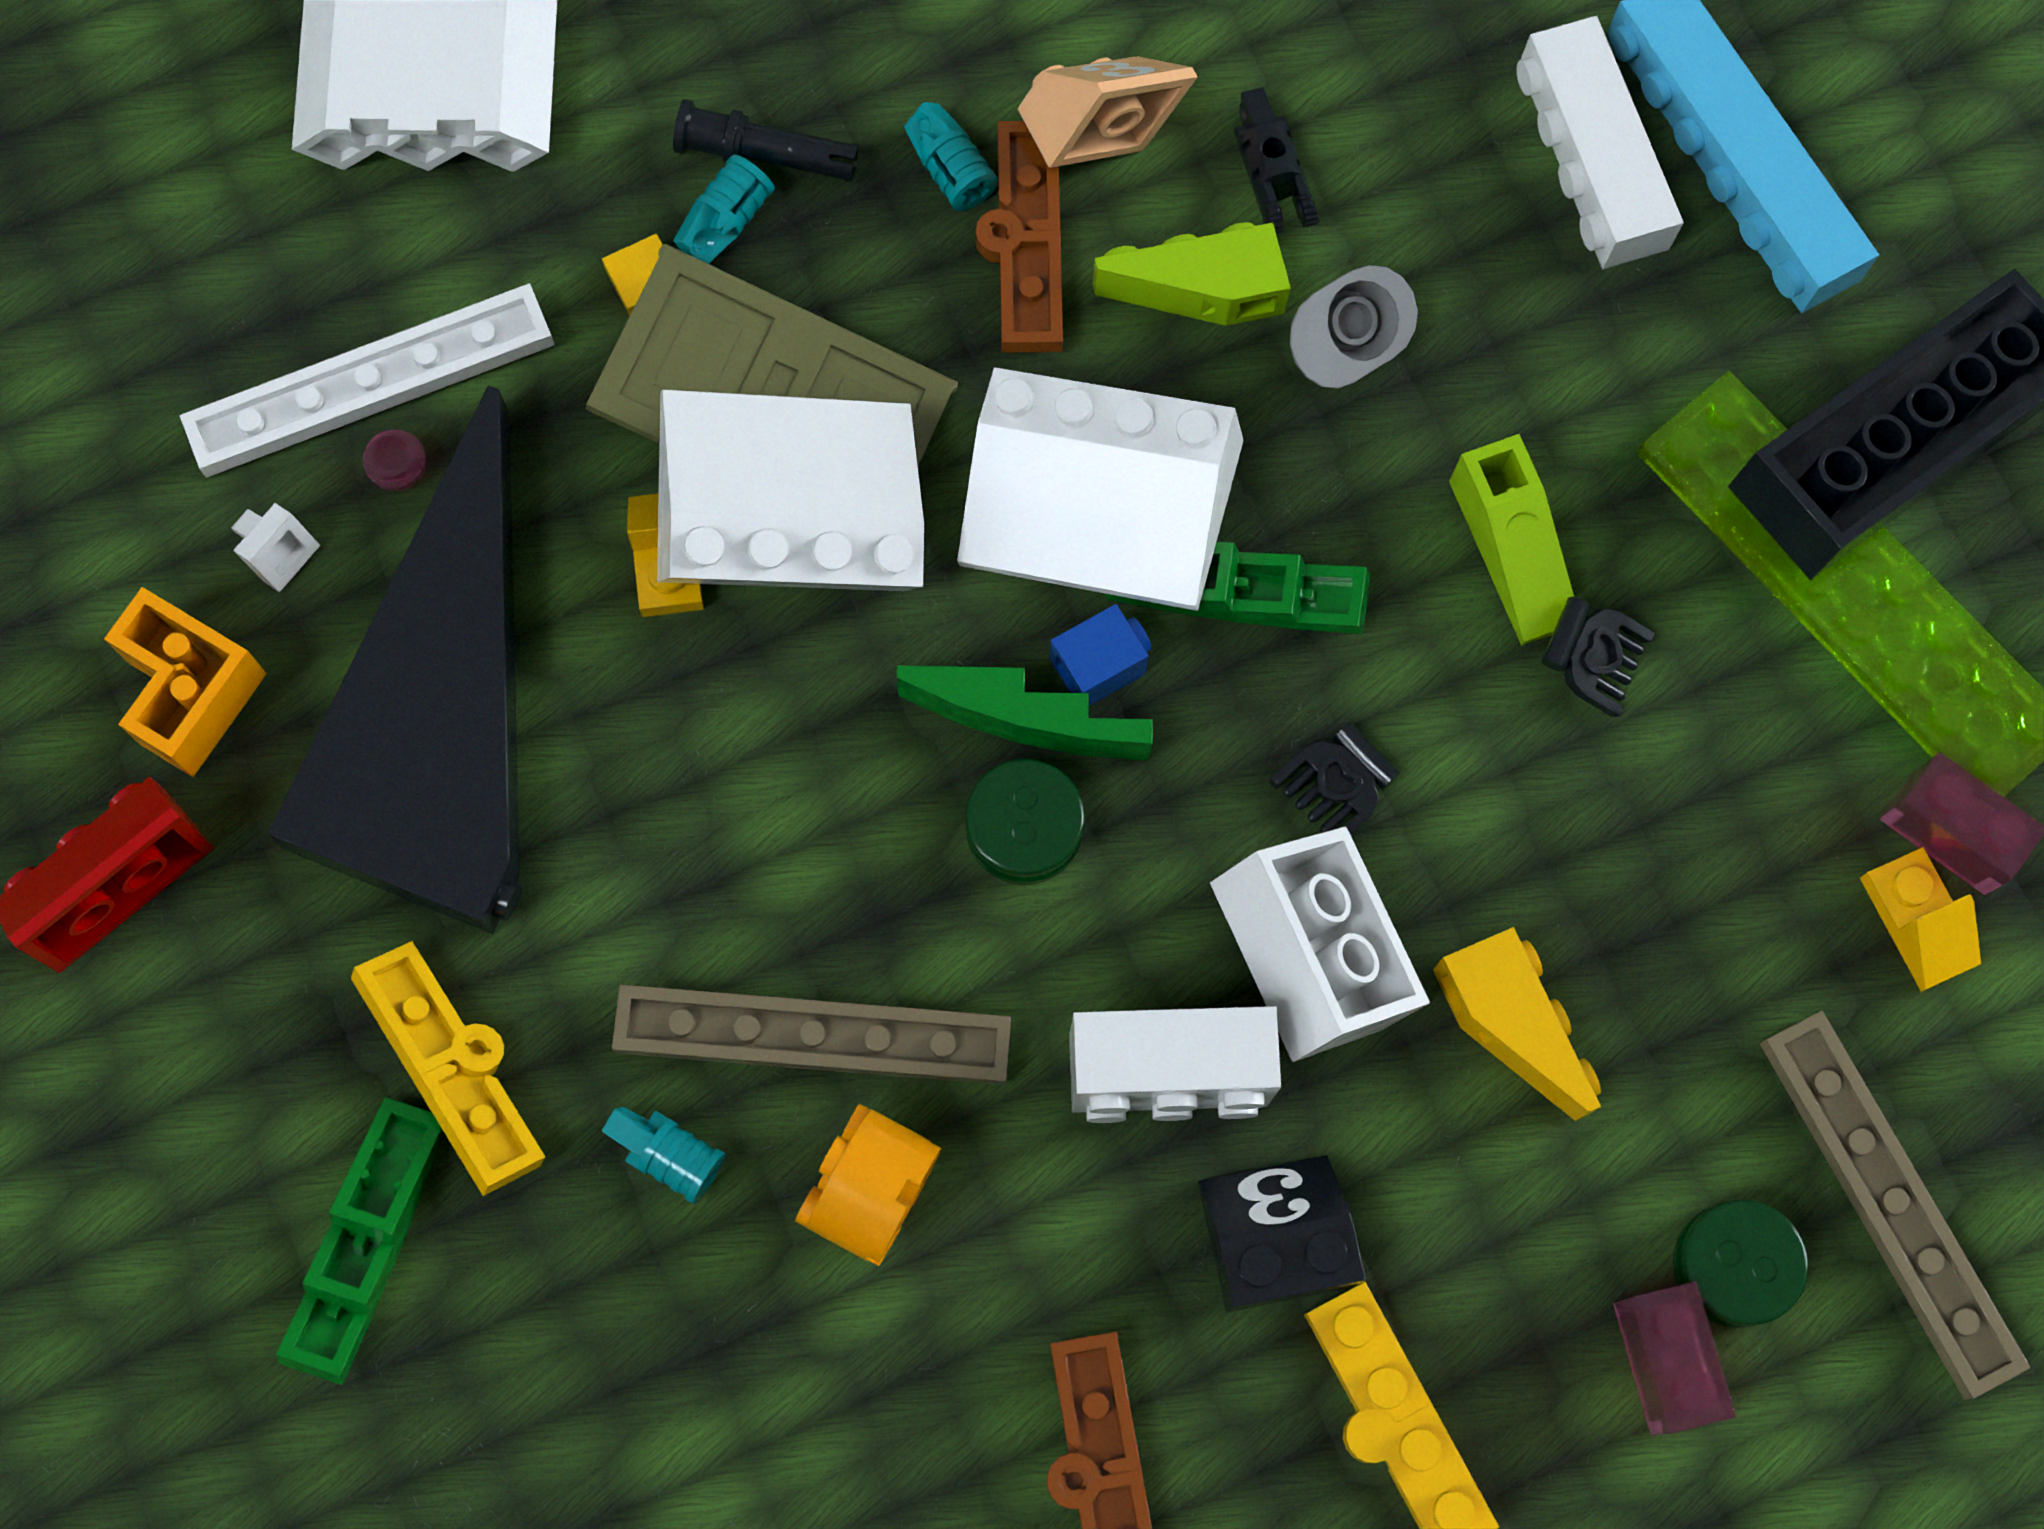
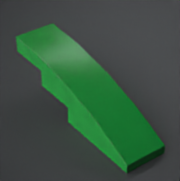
[1104,542,1371,634]
[897,665,1153,761]
[276,1097,444,1385]

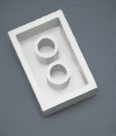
[1210,826,1430,1062]
[1069,1006,1281,1123]

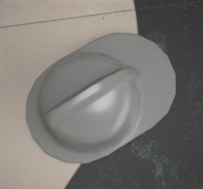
[1290,265,1418,388]

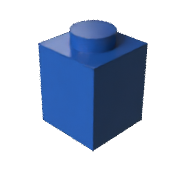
[1049,604,1151,706]

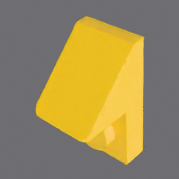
[627,493,704,617]
[1860,847,1981,992]

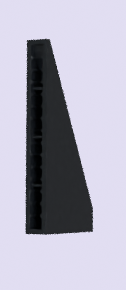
[268,385,522,934]

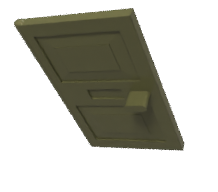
[586,244,958,466]

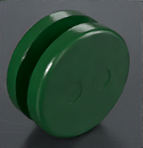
[965,759,1085,885]
[1673,1199,1808,1328]

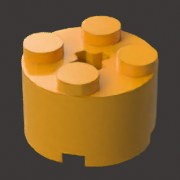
[795,1104,942,1266]

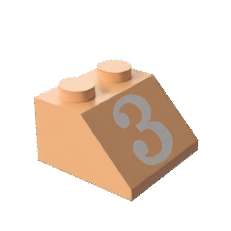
[1018,56,1198,168]

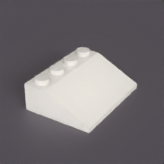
[957,367,1244,611]
[657,390,924,591]

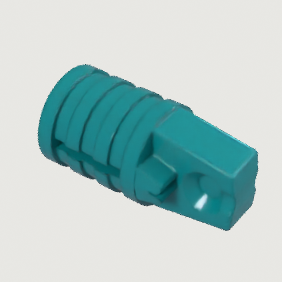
[904,102,998,211]
[673,154,774,264]
[602,1107,726,1205]

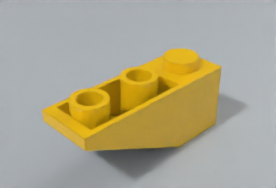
[1433,927,1601,1121]

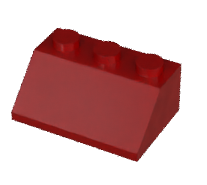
[0,776,215,974]

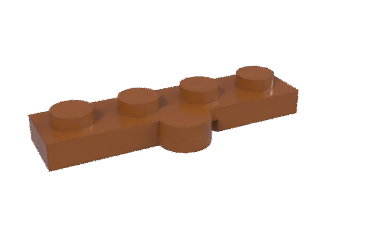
[975,121,1063,353]
[1046,1332,1152,1529]

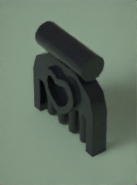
[1541,597,1655,717]
[1269,722,1400,835]

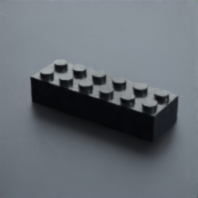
[1728,268,2044,581]

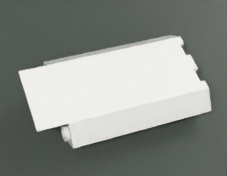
[292,0,557,172]

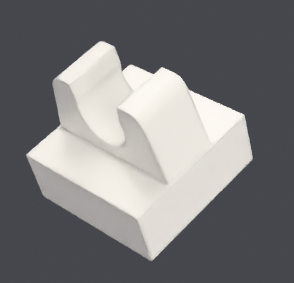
[231,503,320,592]

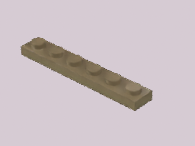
[612,984,1011,1085]
[1759,1010,2031,1400]

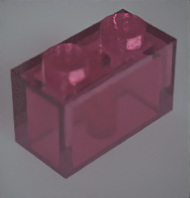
[1879,752,2044,895]
[1613,1281,1736,1436]

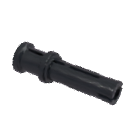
[673,99,859,183]

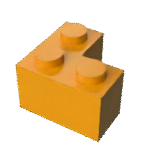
[104,587,267,777]

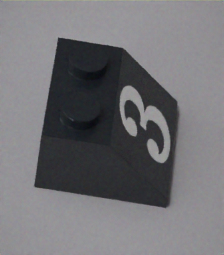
[1198,1155,1366,1313]

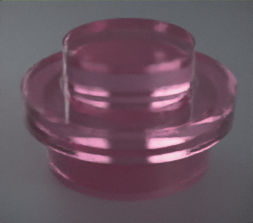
[363,430,427,491]

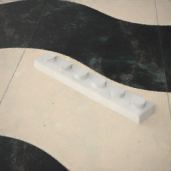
[179,283,555,478]

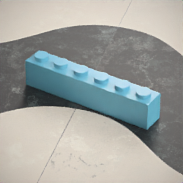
[1607,0,1879,314]

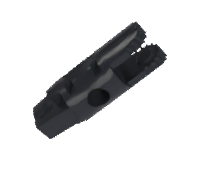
[1234,87,1320,234]

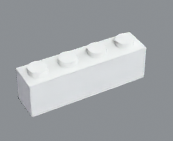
[1517,16,1684,269]

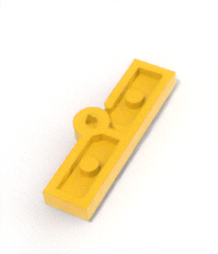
[351,941,545,1196]
[1304,1282,1499,1529]

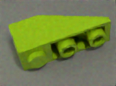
[1092,222,1291,326]
[1449,434,1574,646]

